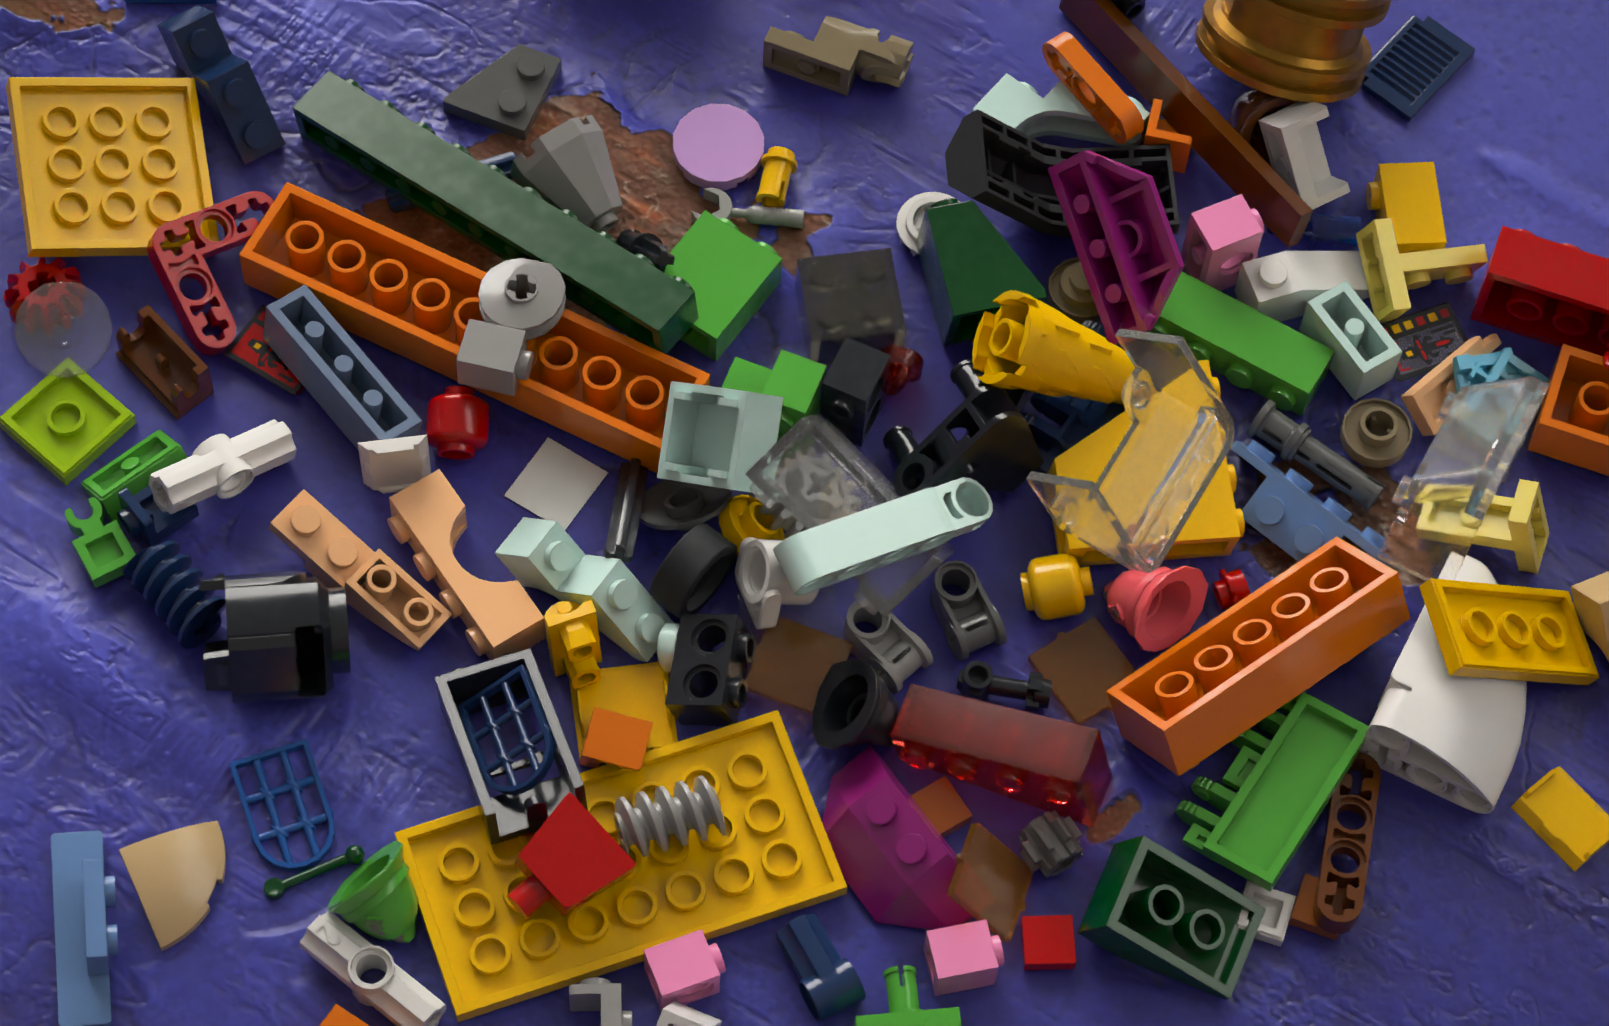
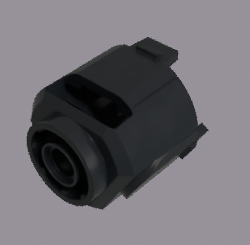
[199,571,351,704]

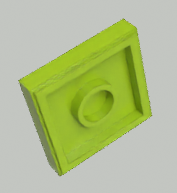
[0,358,137,486]

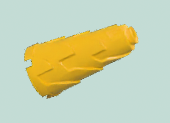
[972,290,1157,406]

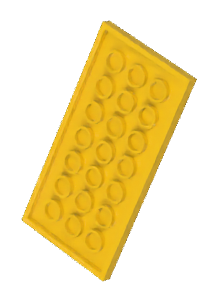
[394,710,847,1022]

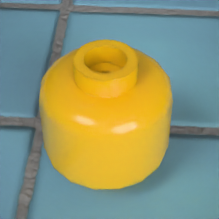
[1020,553,1094,621]

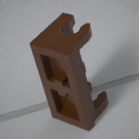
[115,305,214,421]

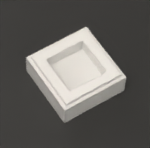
[1237,881,1296,947]

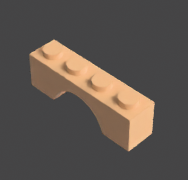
[387,469,545,660]

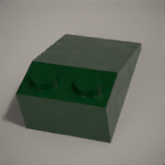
[1077,835,1266,1000]

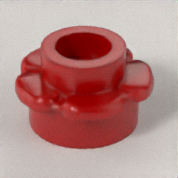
[1212,569,1251,610]

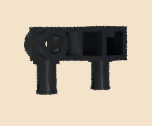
[883,359,1044,497]

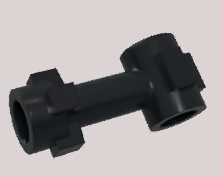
[956,661,1052,712]

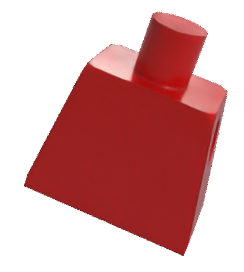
[507,792,636,919]

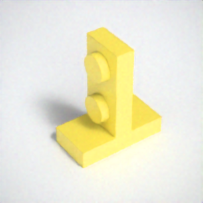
[1356,218,1488,323]
[1417,479,1550,574]

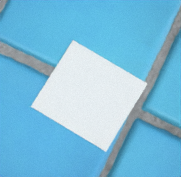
[504,437,608,530]

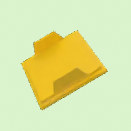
[569,662,678,763]

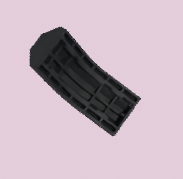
[945,109,1180,238]

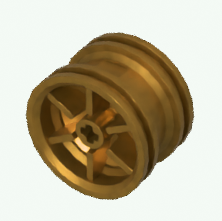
[1195,0,1391,103]

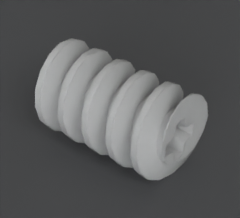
[614,775,726,857]

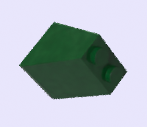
[916,198,1047,347]

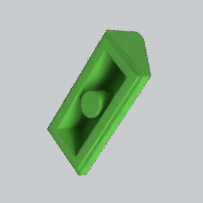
[80,430,188,525]

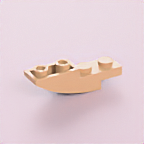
[269,489,452,651]

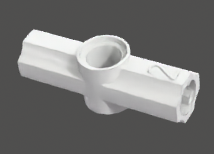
[149,419,297,514]
[299,911,446,1026]

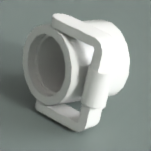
[735,537,819,629]

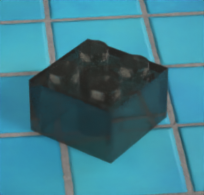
[795,248,906,367]

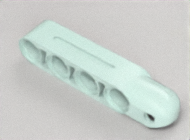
[773,477,993,596]

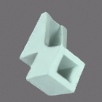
[972,73,1150,146]
[495,517,674,662]

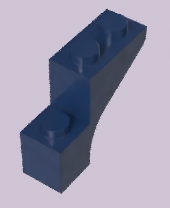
[157,5,285,165]

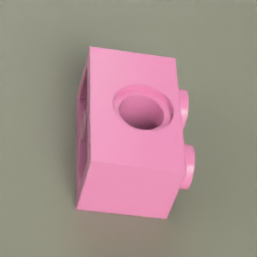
[1181,194,1264,291]

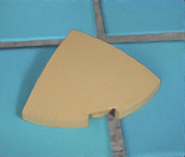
[119,821,226,951]

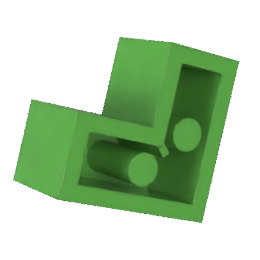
[721,350,827,456]

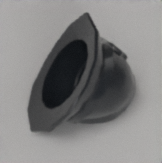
[812,659,901,750]

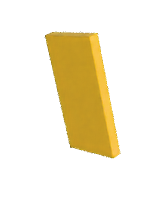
[1419,578,1599,685]

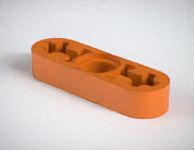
[1042,32,1144,144]

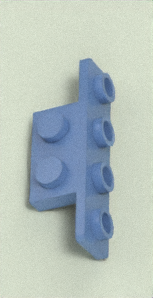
[1230,440,1395,566]
[51,830,119,1026]

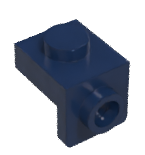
[117,486,199,547]

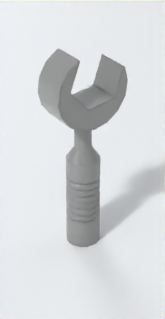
[691,188,804,229]

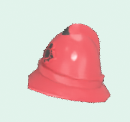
[1103,566,1209,652]

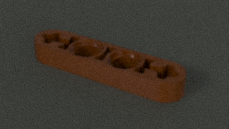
[1313,752,1381,934]

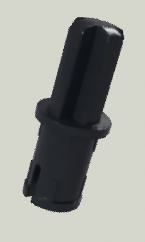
[616,229,675,272]

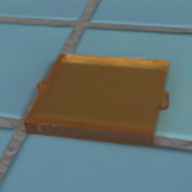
[746,616,853,715]
[1028,617,1136,727]
[947,822,1034,942]

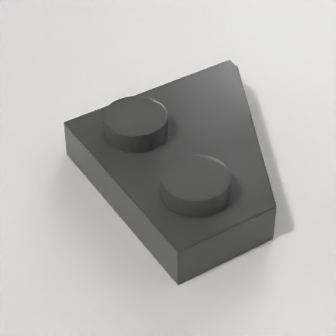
[443,44,562,141]

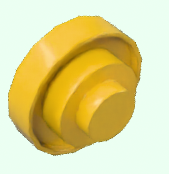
[719,494,785,556]

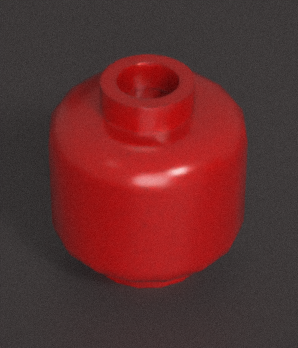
[426,386,490,460]

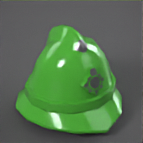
[327,840,419,943]

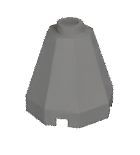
[510,115,623,232]

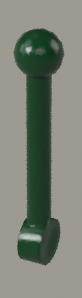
[263,845,365,900]

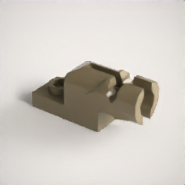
[763,16,914,96]

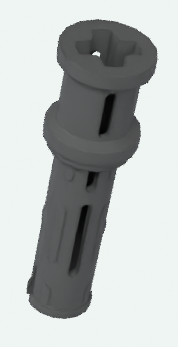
[1246,399,1386,511]

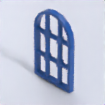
[229,739,335,872]

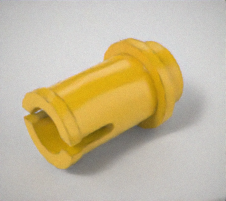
[755,146,798,209]

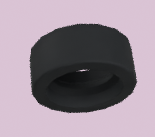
[650,523,737,619]

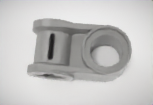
[842,597,933,694]

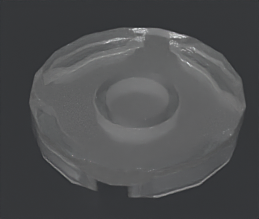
[14,281,113,378]

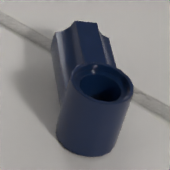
[776,913,866,1023]

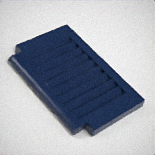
[1362,15,1475,122]

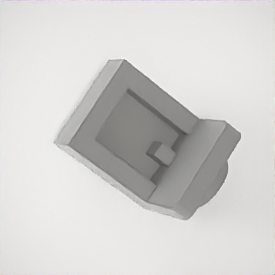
[569,977,632,1026]

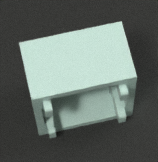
[657,381,784,495]

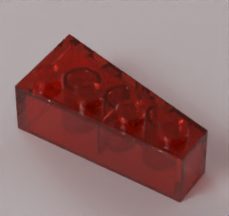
[890,684,1112,828]

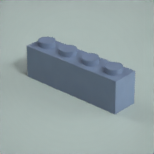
[263,285,422,451]

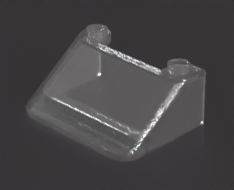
[746,413,955,617]

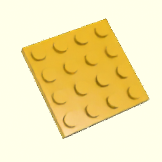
[6,77,219,257]

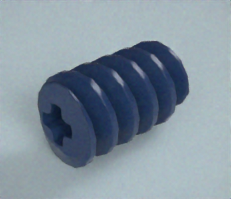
[123,539,226,649]

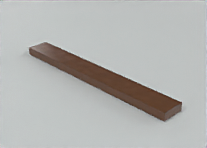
[1059,0,1313,248]

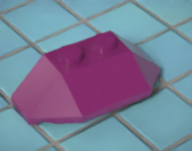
[1047,150,1184,346]
[822,745,992,930]

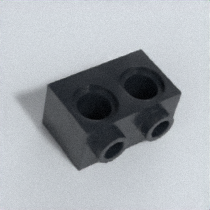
[818,337,891,447]
[665,614,756,726]

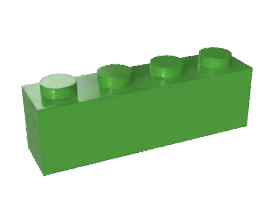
[1145,272,1335,416]

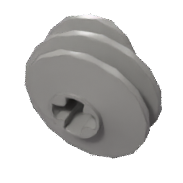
[478,258,566,340]

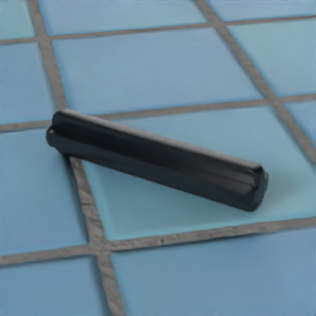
[604,458,648,563]

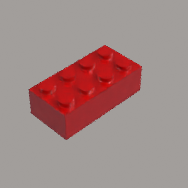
[1470,226,1609,356]

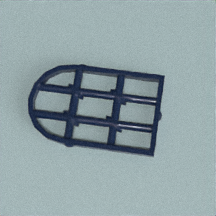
[457,664,555,795]

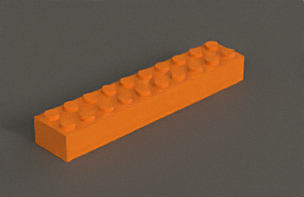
[239,182,710,473]

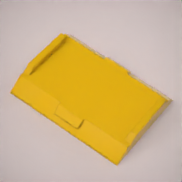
[1511,766,1609,872]

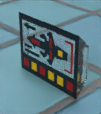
[1381,302,1468,382]

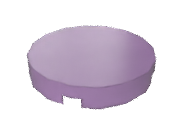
[673,104,764,190]

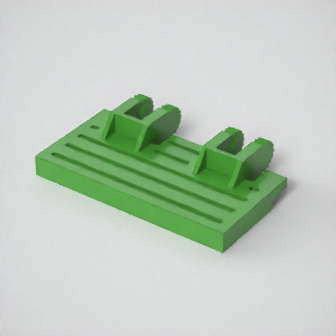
[1175,692,1369,892]

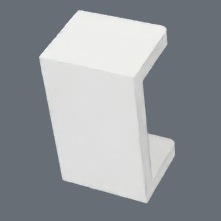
[1258,101,1350,210]

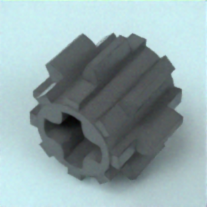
[1018,810,1084,878]

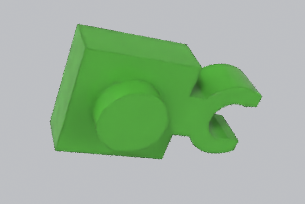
[65,497,136,588]

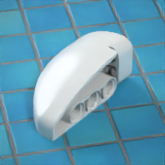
[1360,549,1527,814]

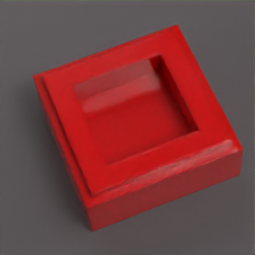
[1020,915,1076,970]

